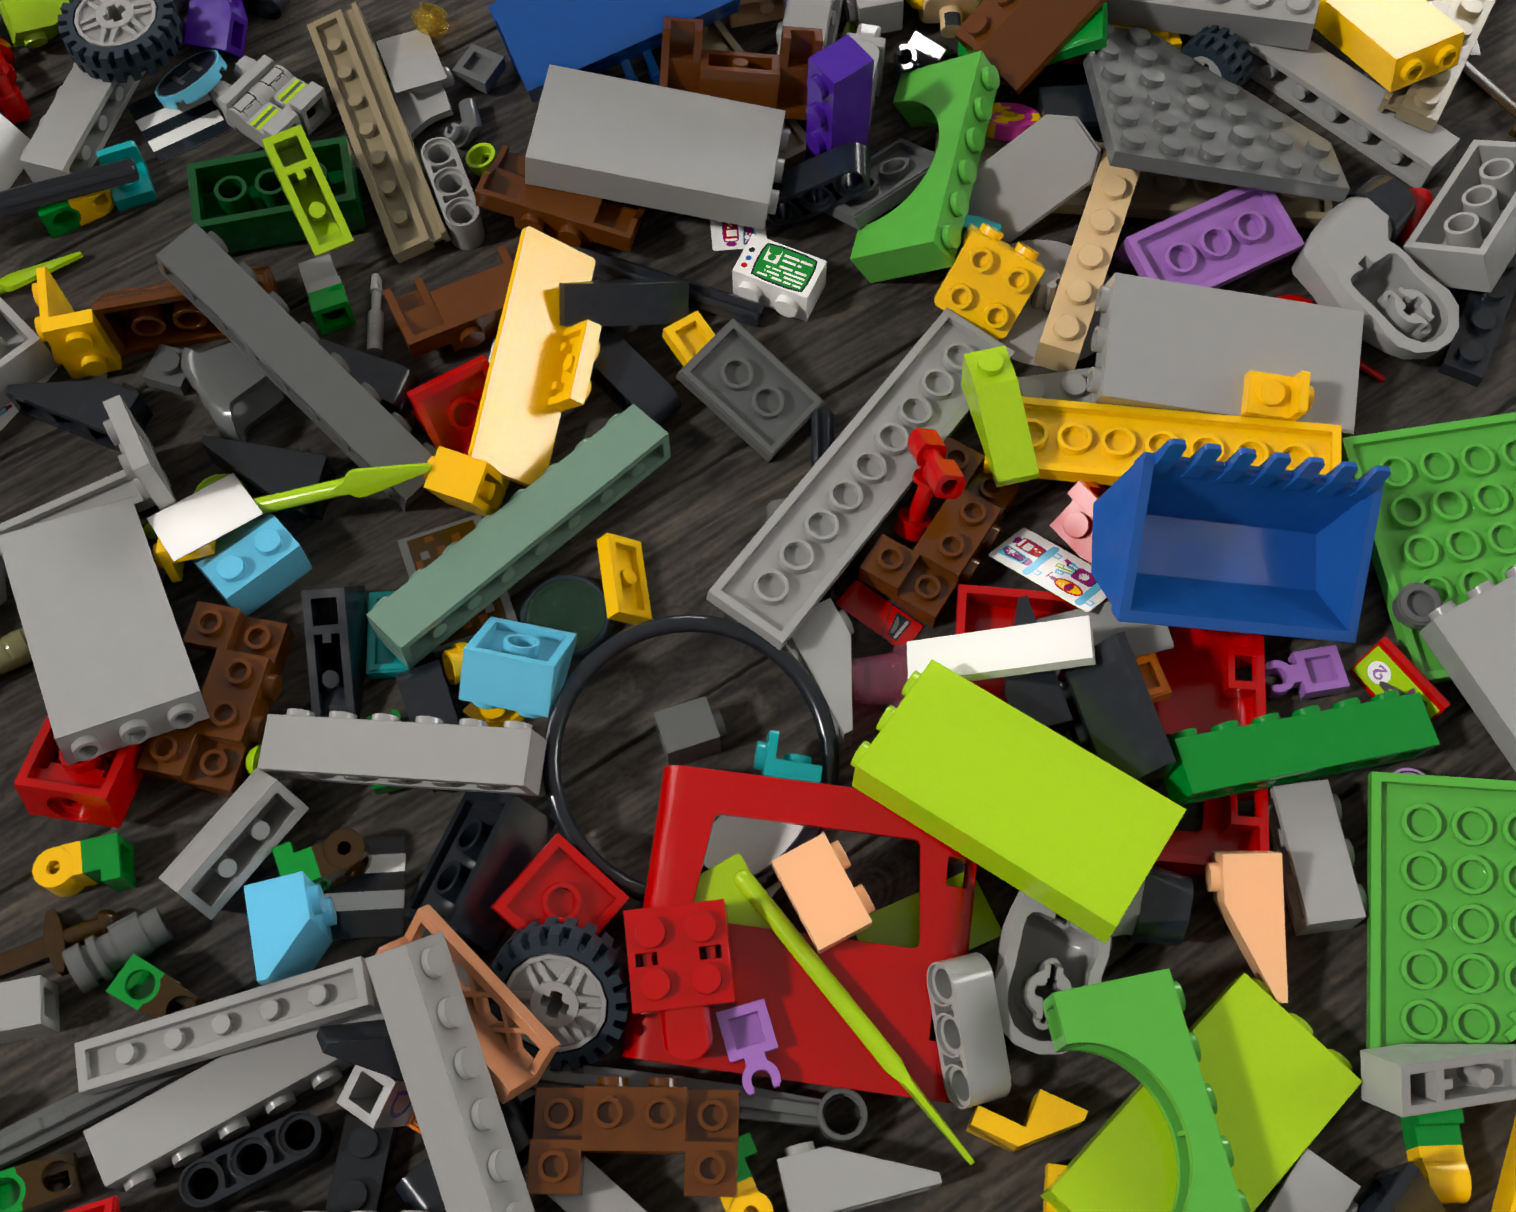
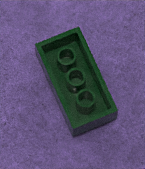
[186,136,366,254]

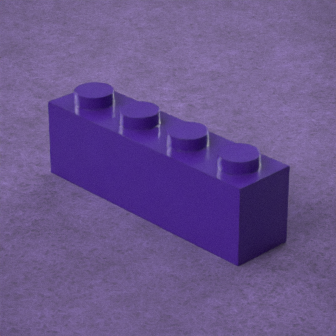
[805,34,874,161]

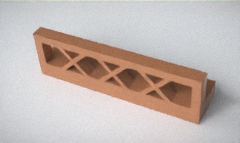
[375,904,561,1104]

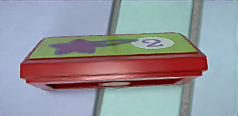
[1350,636,1451,723]

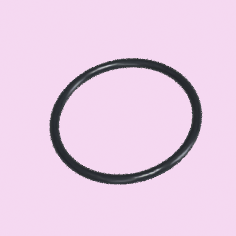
[542,614,839,902]

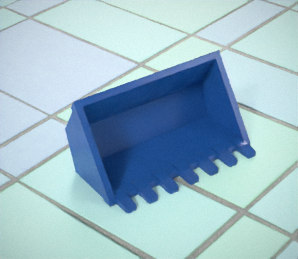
[488,0,741,103]
[1091,438,1391,643]

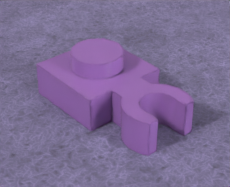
[1265,645,1350,700]
[716,998,781,1096]

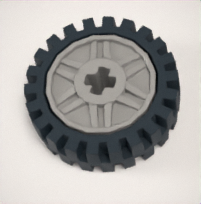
[58,0,183,83]
[488,917,632,1071]

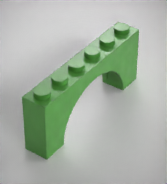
[850,50,1000,283]
[1042,968,1250,1212]

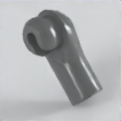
[444,98,483,149]

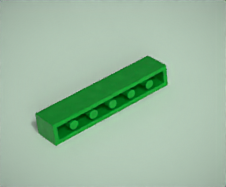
[1164,690,1440,806]

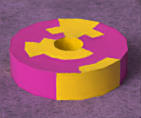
[986,102,1041,141]

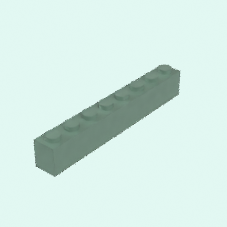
[366,404,671,669]

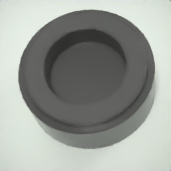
[1392,583,1443,630]

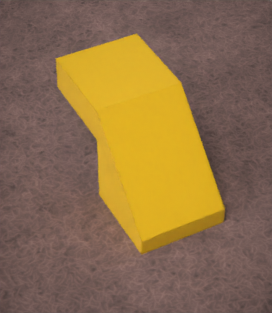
[966,1089,1088,1152]

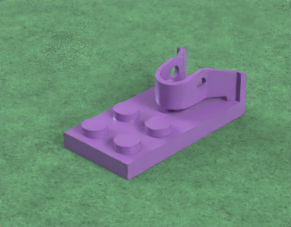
[1114,186,1305,288]

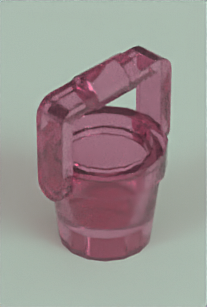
[852,644,908,708]

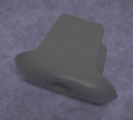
[181,342,286,442]

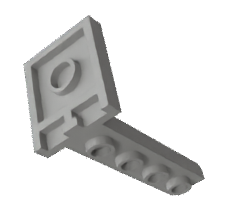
[0,395,177,572]

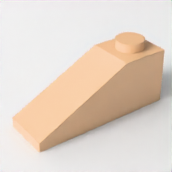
[1205,851,1288,1003]

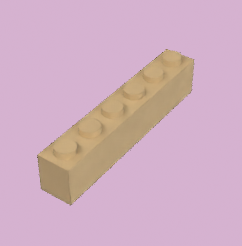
[1033,149,1140,372]

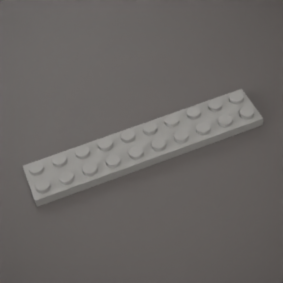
[706,308,1015,650]

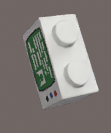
[732,234,827,321]

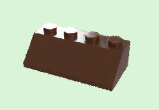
[954,0,1107,95]
[91,266,281,357]

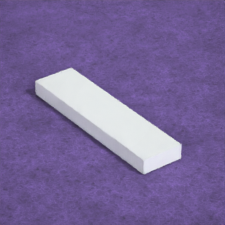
[907,615,1096,681]

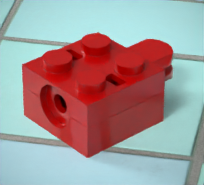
[13,715,146,828]
[623,899,737,1061]

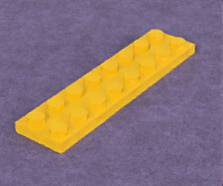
[983,396,1342,486]

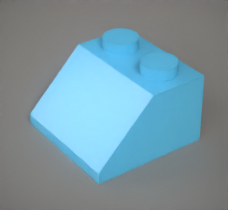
[191,513,313,616]
[459,616,577,718]
[244,871,337,986]

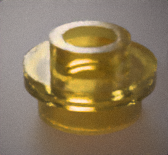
[411,2,449,36]

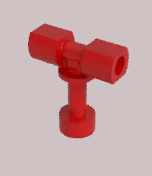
[0,38,31,124]
[894,427,966,542]

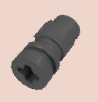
[62,906,174,993]

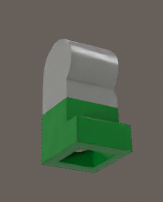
[298,253,357,335]

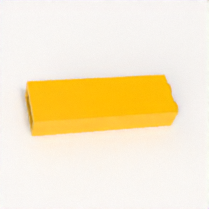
[1314,0,1465,93]

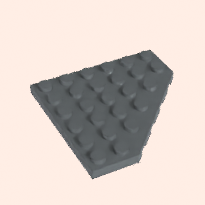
[1081,23,1350,202]

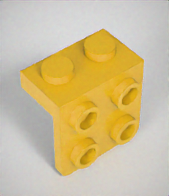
[934,222,1045,339]
[32,266,122,379]

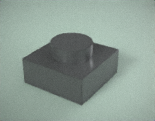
[452,44,506,94]
[142,344,191,396]

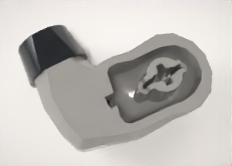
[1292,175,1459,359]
[994,865,1193,1055]

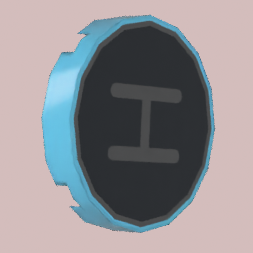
[155,49,227,110]

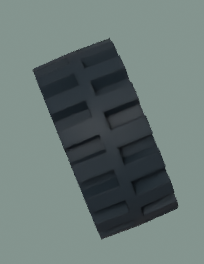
[1180,25,1253,87]

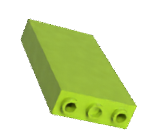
[851,659,1187,944]
[1040,973,1362,1212]

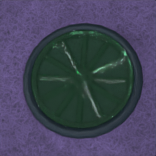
[520,574,613,660]

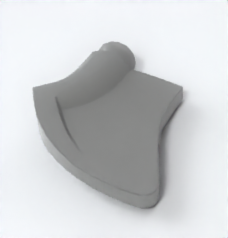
[390,66,456,141]

